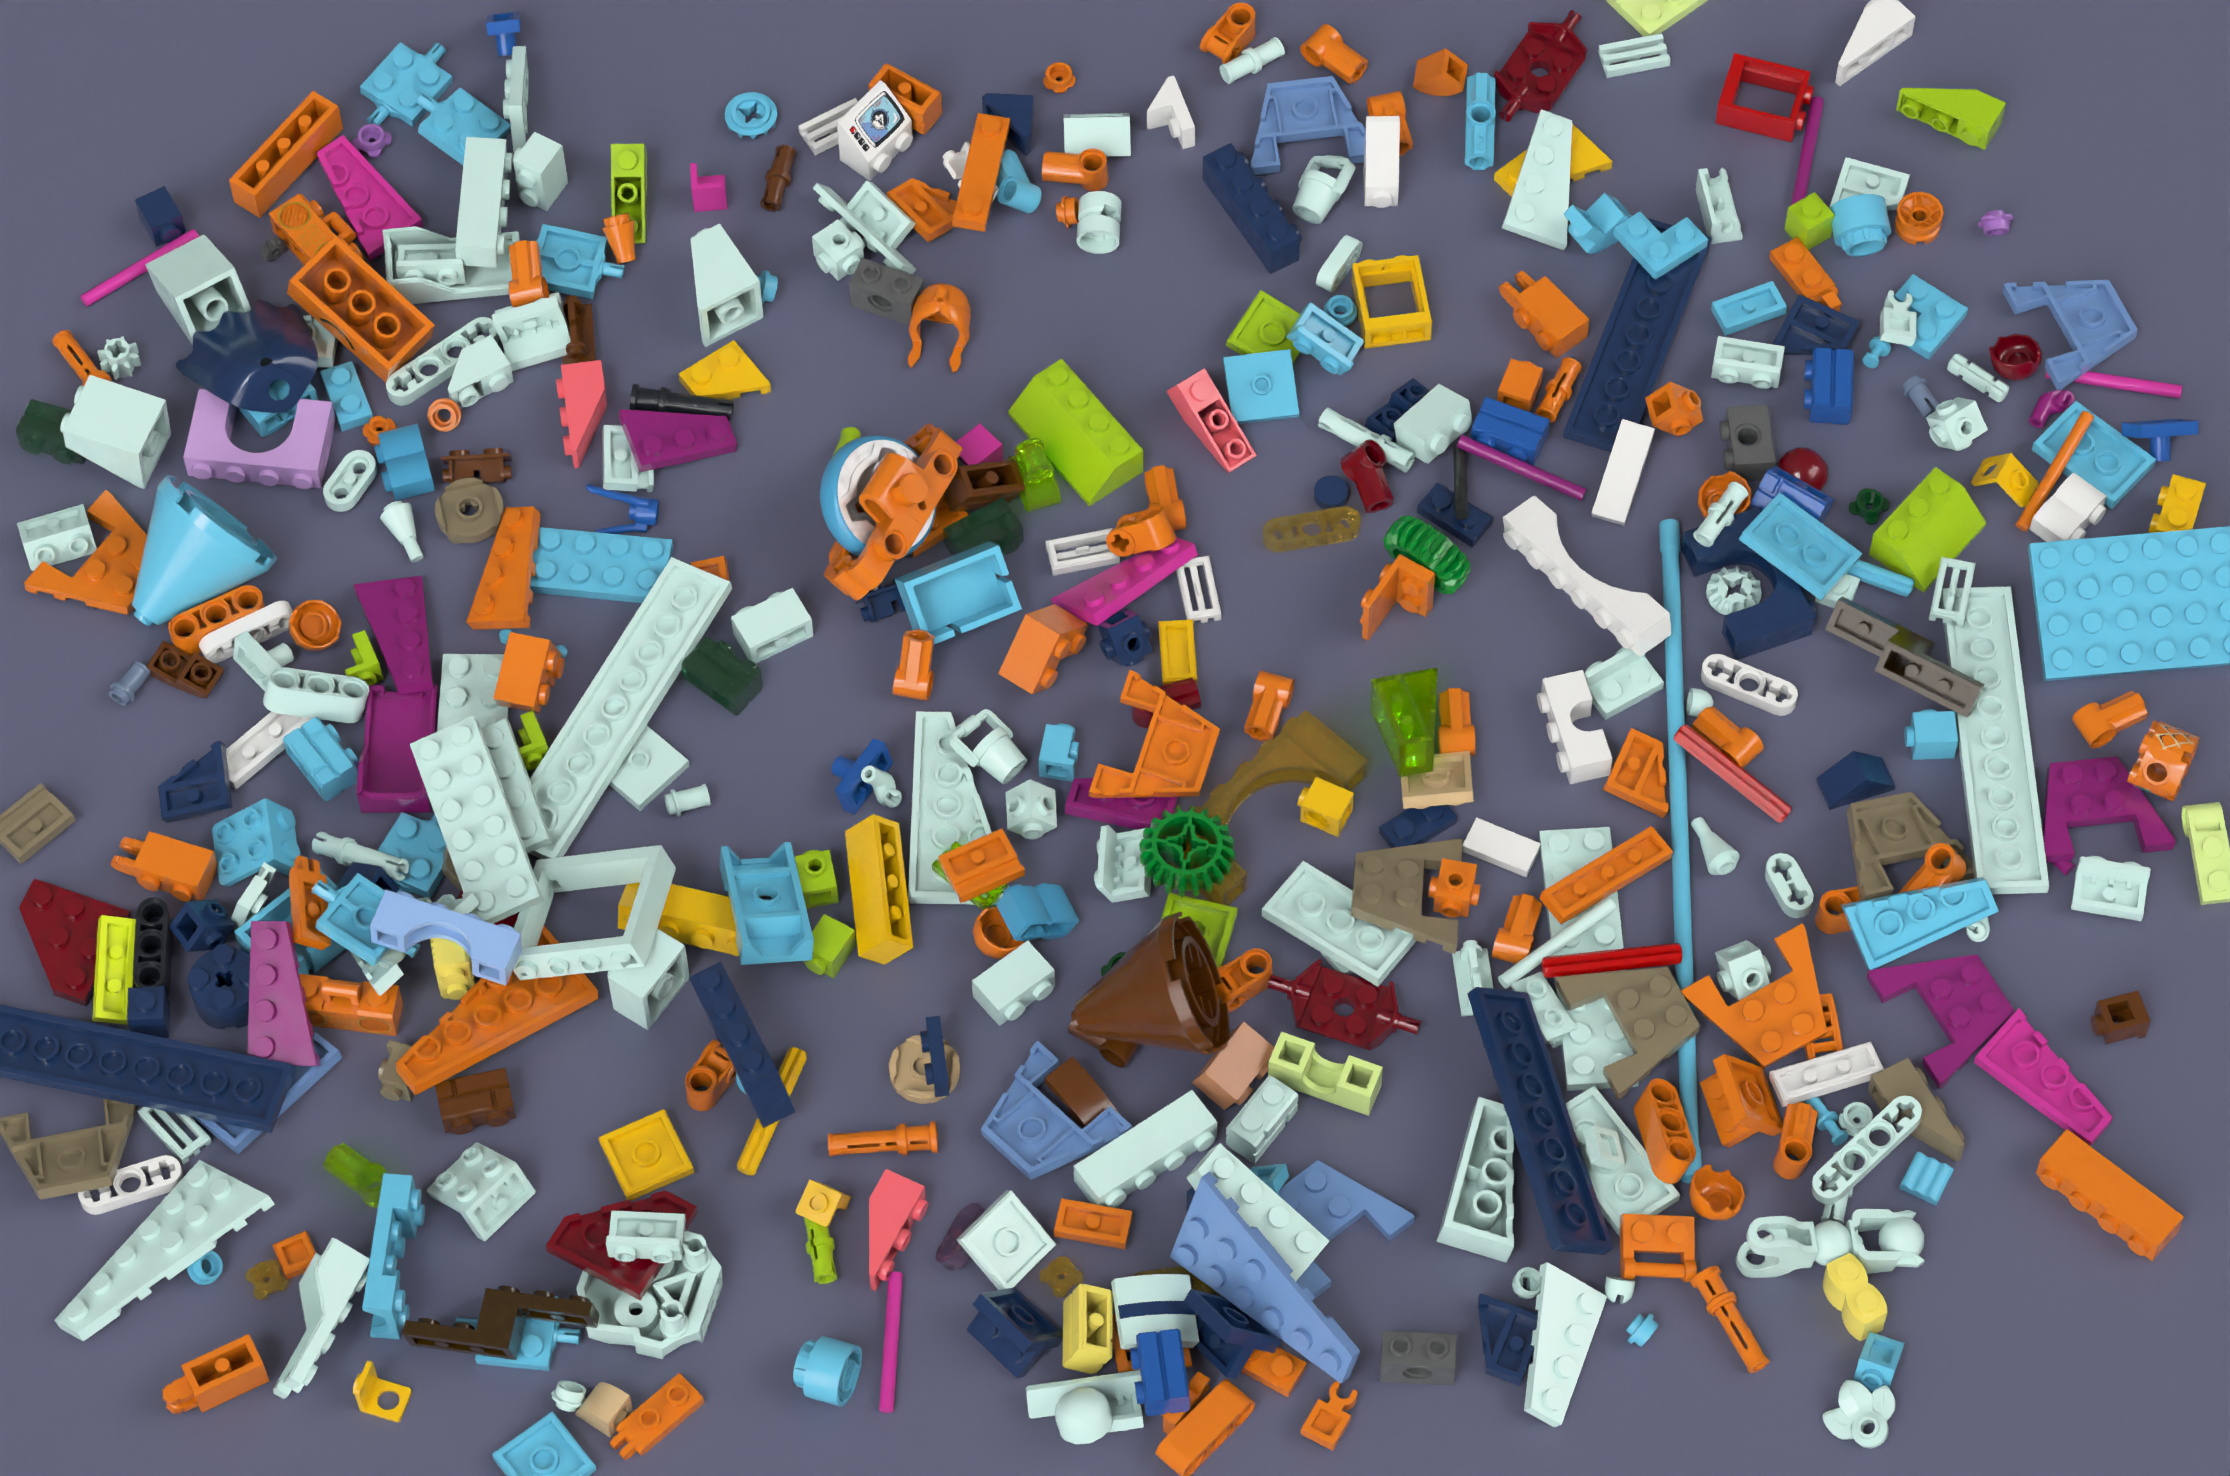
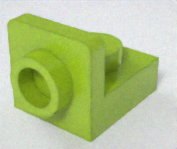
[345,630,384,685]
[517,710,548,770]

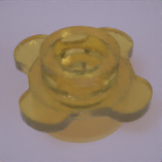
[1039,1256,1083,1298]
[245,1260,288,1300]

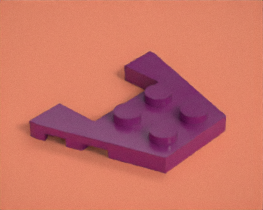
[2042,756,2176,863]
[1866,954,2014,1089]

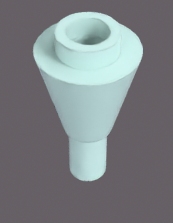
[380,501,424,563]
[1691,817,1739,875]

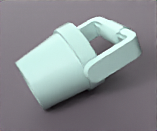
[1292,155,1356,224]
[949,709,1027,785]

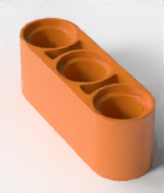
[168,585,265,656]
[1633,1078,1696,1184]
[1155,1379,1255,1476]

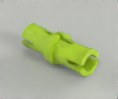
[803,1217,837,1284]

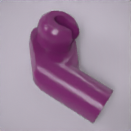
[2028,390,2075,428]

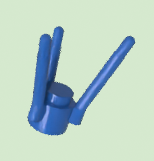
[586,484,659,534]

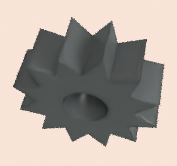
[259,236,286,262]

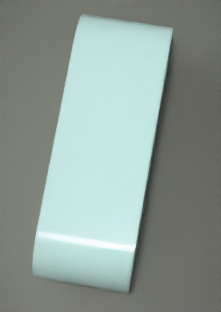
[263,667,369,723]

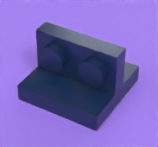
[966,1287,1063,1378]
[1184,1289,1281,1379]

